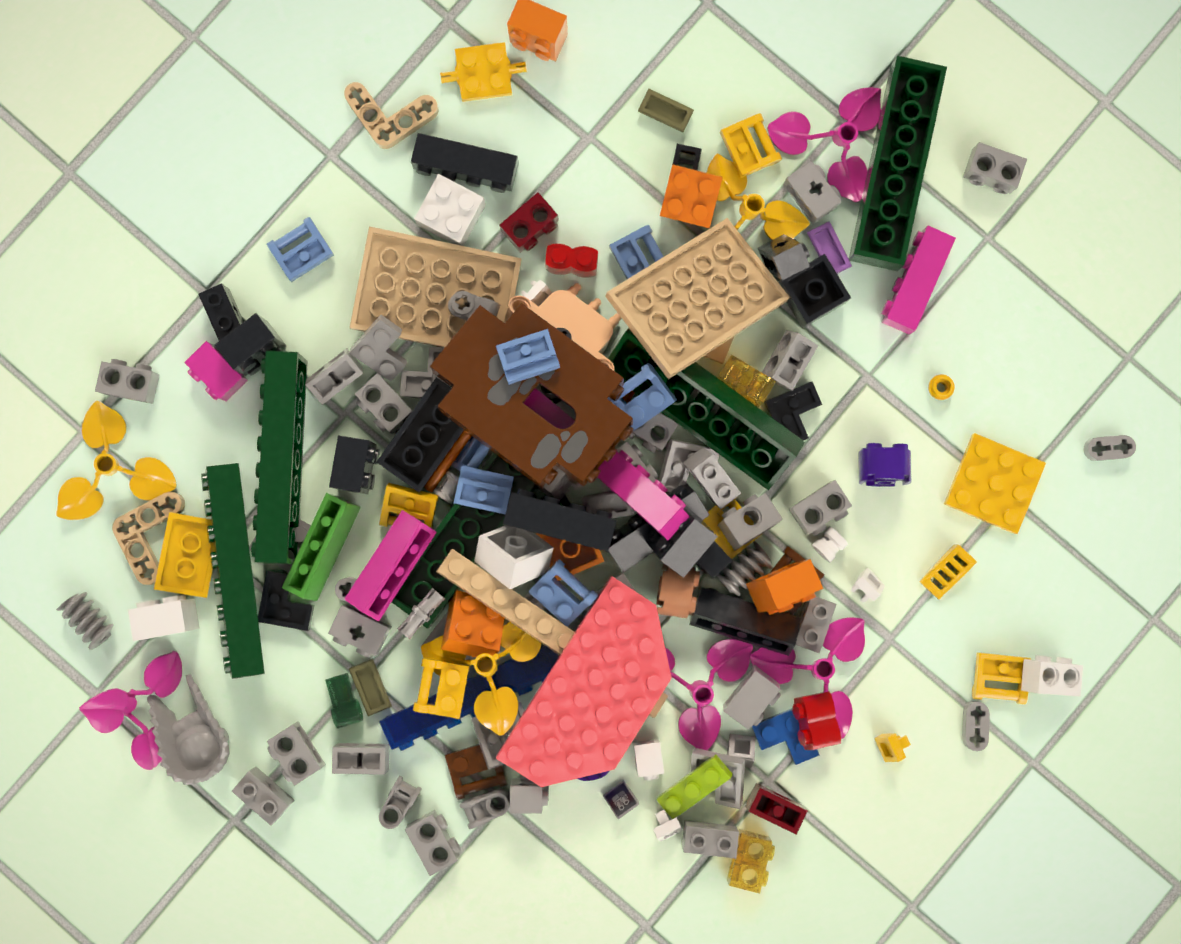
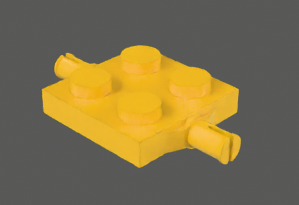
[440,42,527,102]

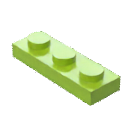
[656,754,733,819]

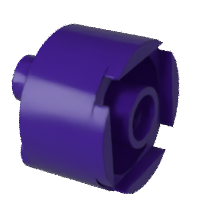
[858,443,912,487]

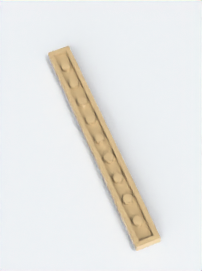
[436,549,668,718]

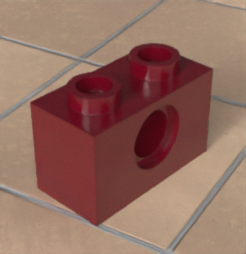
[745,783,808,835]

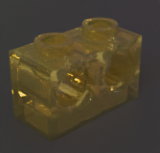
[717,354,776,408]
[727,829,775,894]

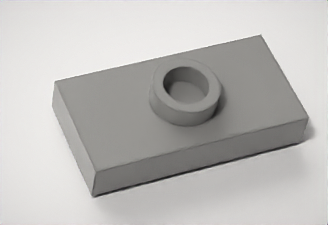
[581,491,636,518]

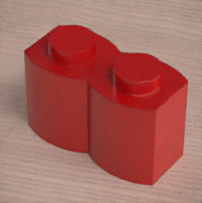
[545,244,598,278]
[792,691,841,750]

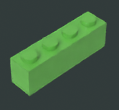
[282,493,361,601]

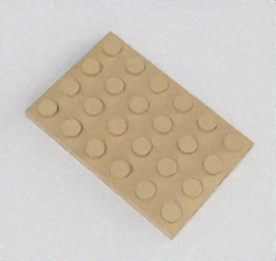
[605,218,790,379]
[349,226,522,348]

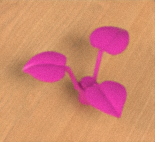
[767,87,881,202]
[750,617,865,739]
[665,638,753,750]
[79,651,182,770]

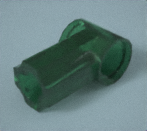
[325,673,363,729]

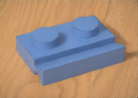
[496,329,560,384]
[454,466,514,514]

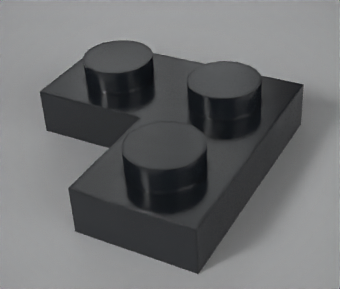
[764,381,823,441]
[258,570,315,631]

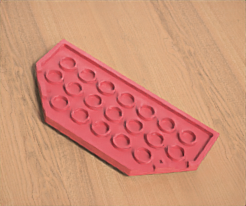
[496,576,672,787]

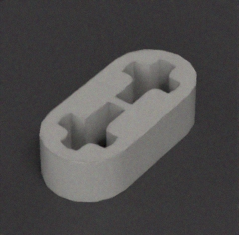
[1083,435,1136,461]
[962,701,990,752]

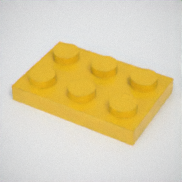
[154,512,215,598]

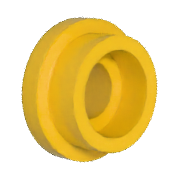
[928,374,955,400]

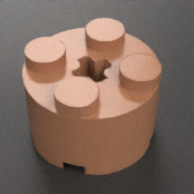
[656,563,700,619]

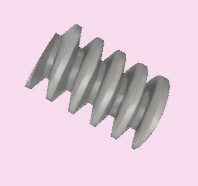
[716,541,773,596]
[56,592,114,650]

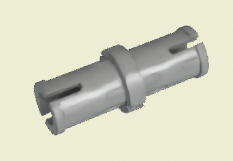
[397,588,445,639]

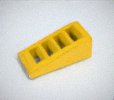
[919,544,977,600]

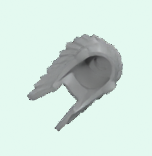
[147,674,230,785]

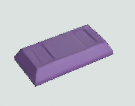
[807,221,852,274]

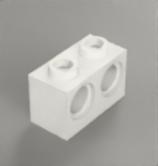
[1021,655,1083,697]

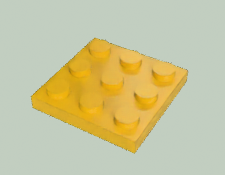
[944,433,1046,534]

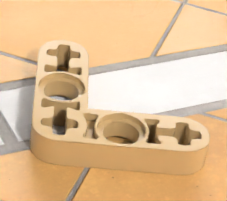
[344,82,439,149]
[112,492,185,585]

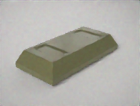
[638,88,694,133]
[348,658,392,717]

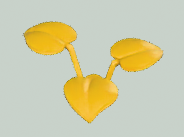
[706,153,810,240]
[56,401,177,520]
[421,622,542,736]

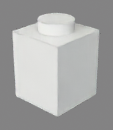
[633,739,664,780]

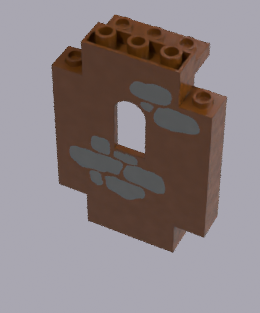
[430,303,634,489]

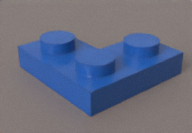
[752,708,820,765]

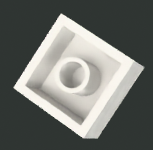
[414,174,486,246]
[475,525,554,589]
[128,595,200,641]

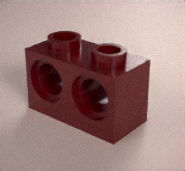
[499,192,559,253]

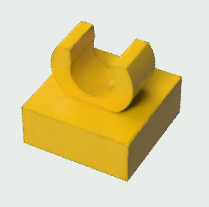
[874,733,911,762]

